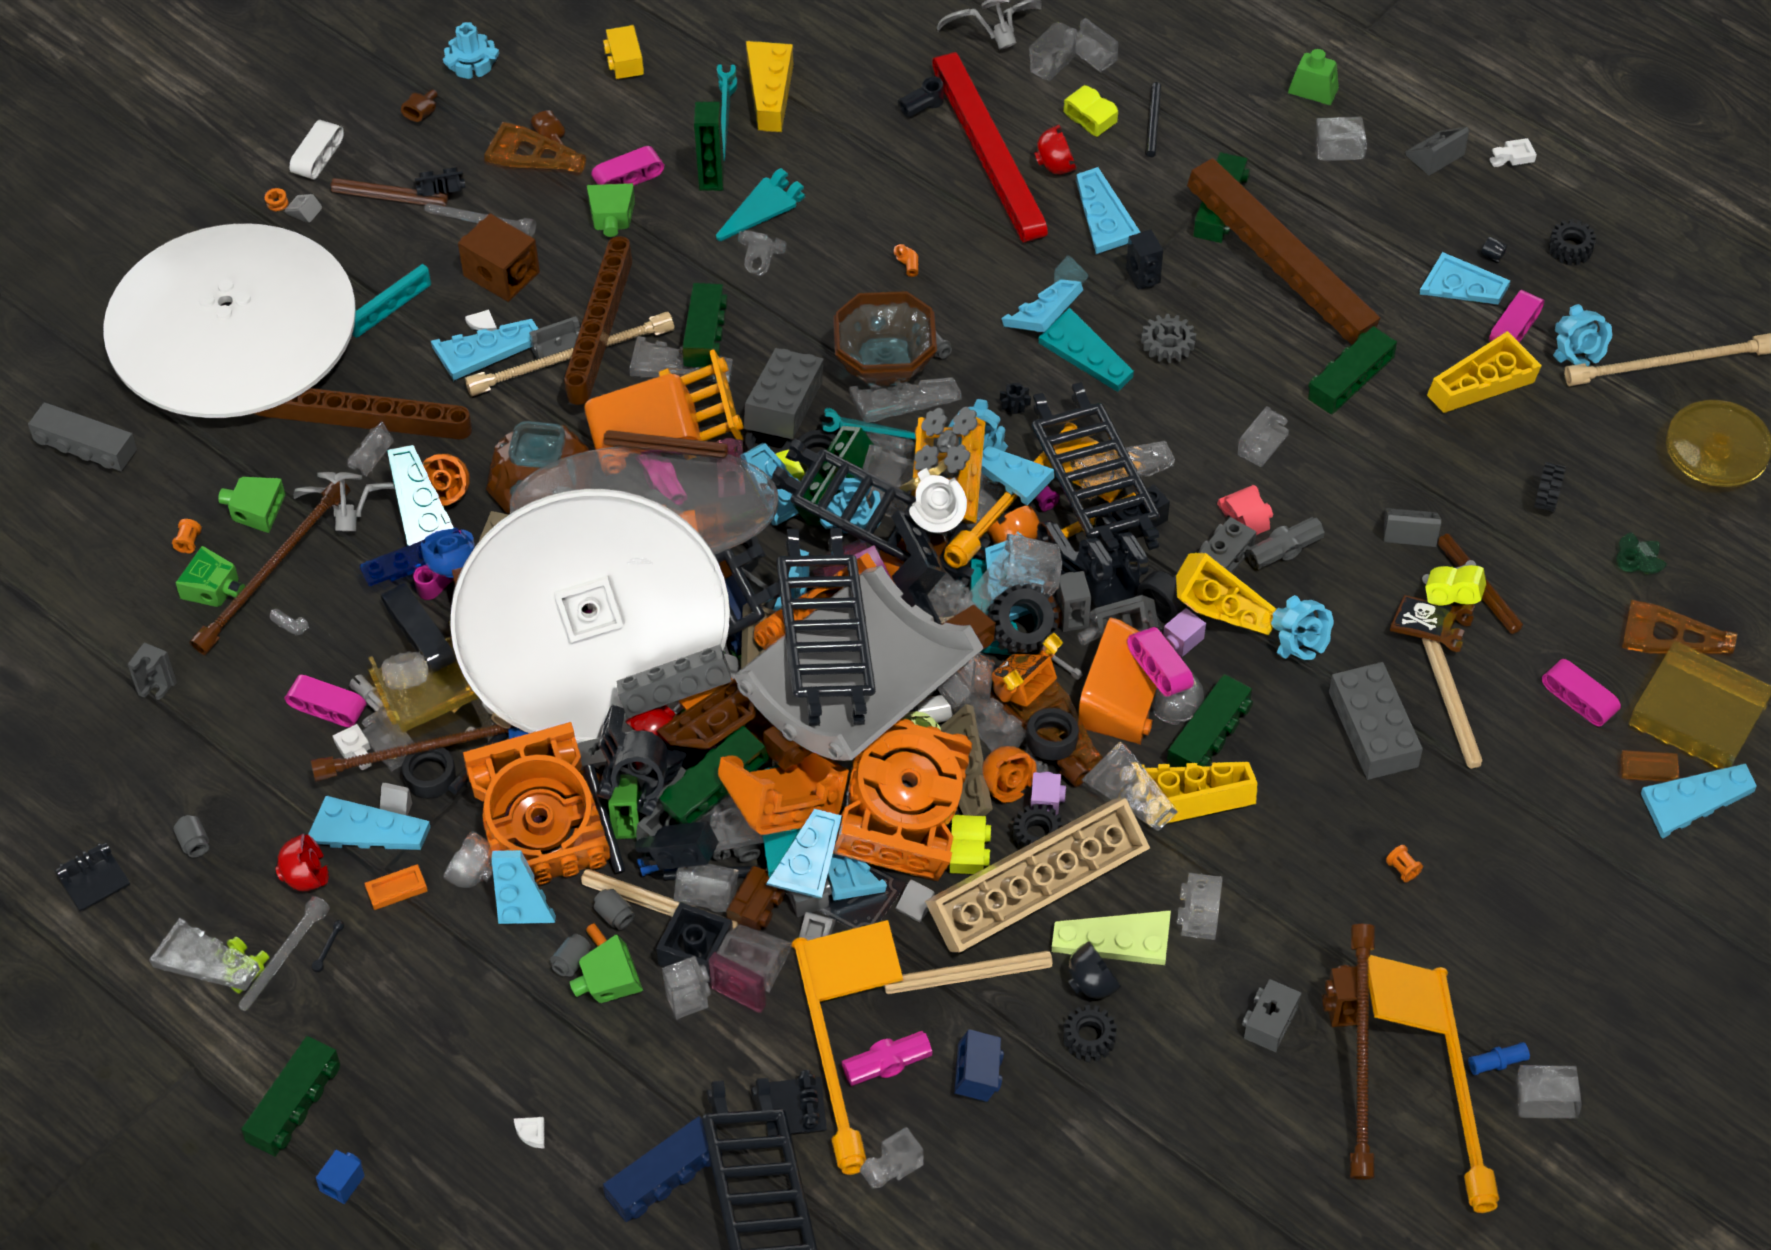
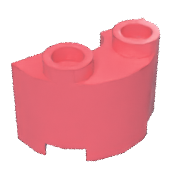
[1217,485,1273,535]

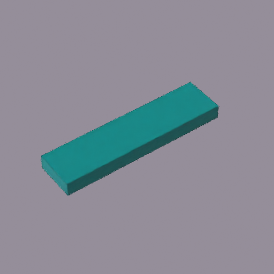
[352,264,431,338]

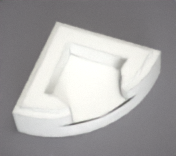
[465,310,497,331]
[514,1117,544,1148]

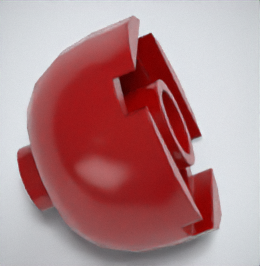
[1034,124,1077,174]
[625,705,676,751]
[276,834,329,891]

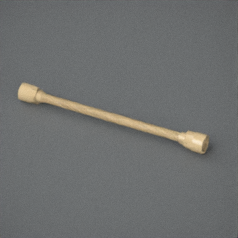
[465,311,674,397]
[1564,333,1771,386]

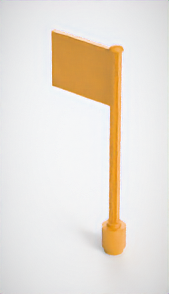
[944,422,1141,568]
[792,920,903,1175]
[1367,955,1499,1213]

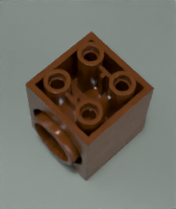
[458,213,540,302]

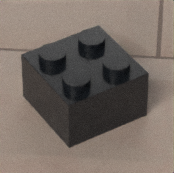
[656,902,734,984]

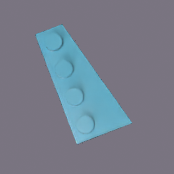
[1076,167,1141,254]
[431,319,538,380]
[1641,764,1757,839]
[309,796,431,850]

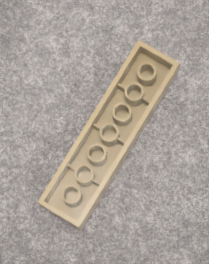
[925,798,1150,952]

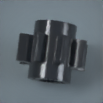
[1000,382,1031,414]

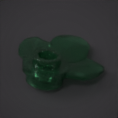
[1616,532,1667,573]

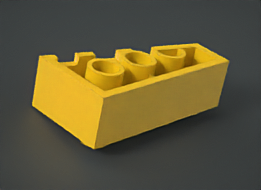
[746,41,793,132]
[1427,331,1542,413]
[1134,762,1257,827]

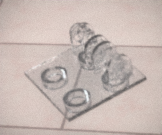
[927,572,975,623]

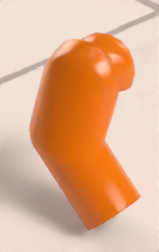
[893,244,918,277]

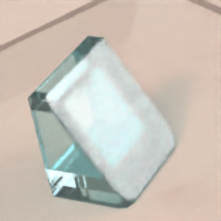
[1054,256,1088,284]

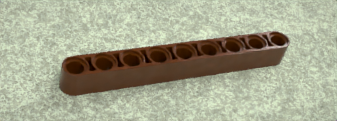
[564,236,632,405]
[255,388,472,439]

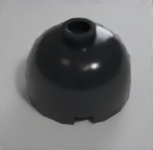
[1068,941,1121,999]

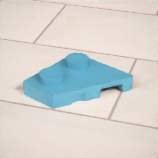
[827,854,887,900]

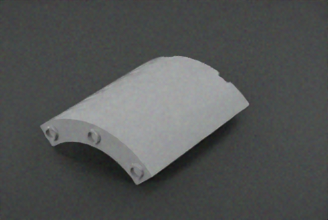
[733,566,984,761]

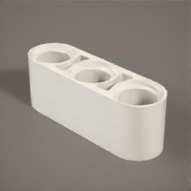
[290,120,344,179]

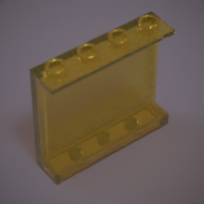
[368,621,479,733]
[1629,641,1771,769]

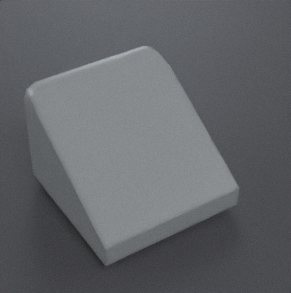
[284,194,322,223]
[380,783,412,816]
[896,880,935,923]
[799,912,836,940]

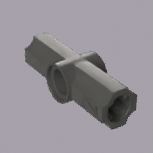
[1246,517,1325,570]

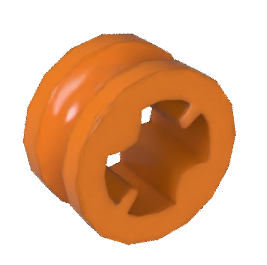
[265,188,288,211]

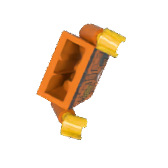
[988,633,1063,707]

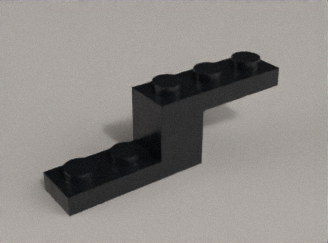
[892,510,946,625]

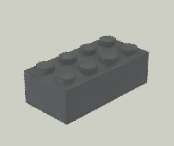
[744,348,824,439]
[1329,662,1423,780]

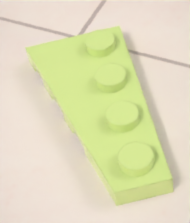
[1052,911,1171,965]

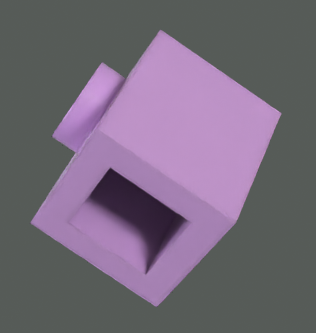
[1163,608,1206,657]
[1031,772,1066,816]

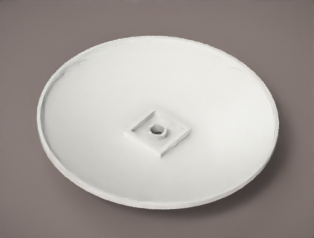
[104,224,356,418]
[451,489,730,744]

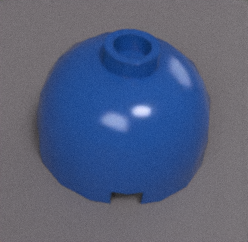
[421,529,475,578]

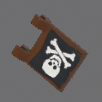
[1390,595,1475,652]

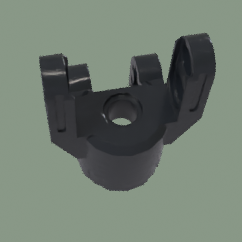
[1037,513,1149,608]
[597,704,687,816]

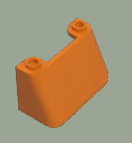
[584,374,701,479]
[1078,617,1157,745]
[718,752,849,835]

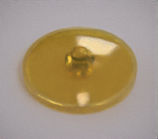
[1666,400,1771,487]

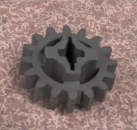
[1141,314,1196,363]

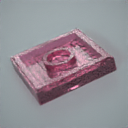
[709,952,766,1013]

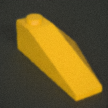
[1176,553,1277,635]

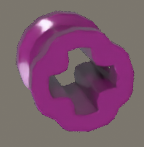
[1035,485,1060,511]

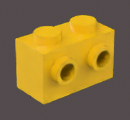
[603,25,644,79]

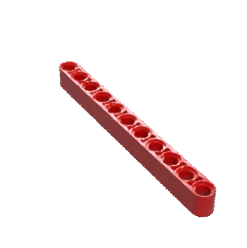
[932,52,1048,242]

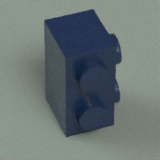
[955,1029,1004,1102]

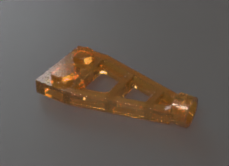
[484,122,586,173]
[1622,600,1737,654]
[1008,680,1103,771]

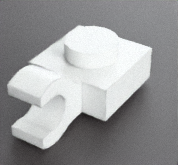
[1490,138,1537,167]
[333,724,372,770]

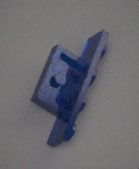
[359,527,460,586]

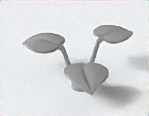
[937,0,1042,50]
[293,472,395,531]

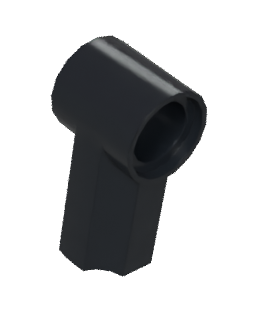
[898,76,944,118]

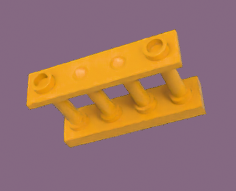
[659,349,744,462]
[911,417,985,524]

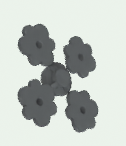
[914,407,978,474]

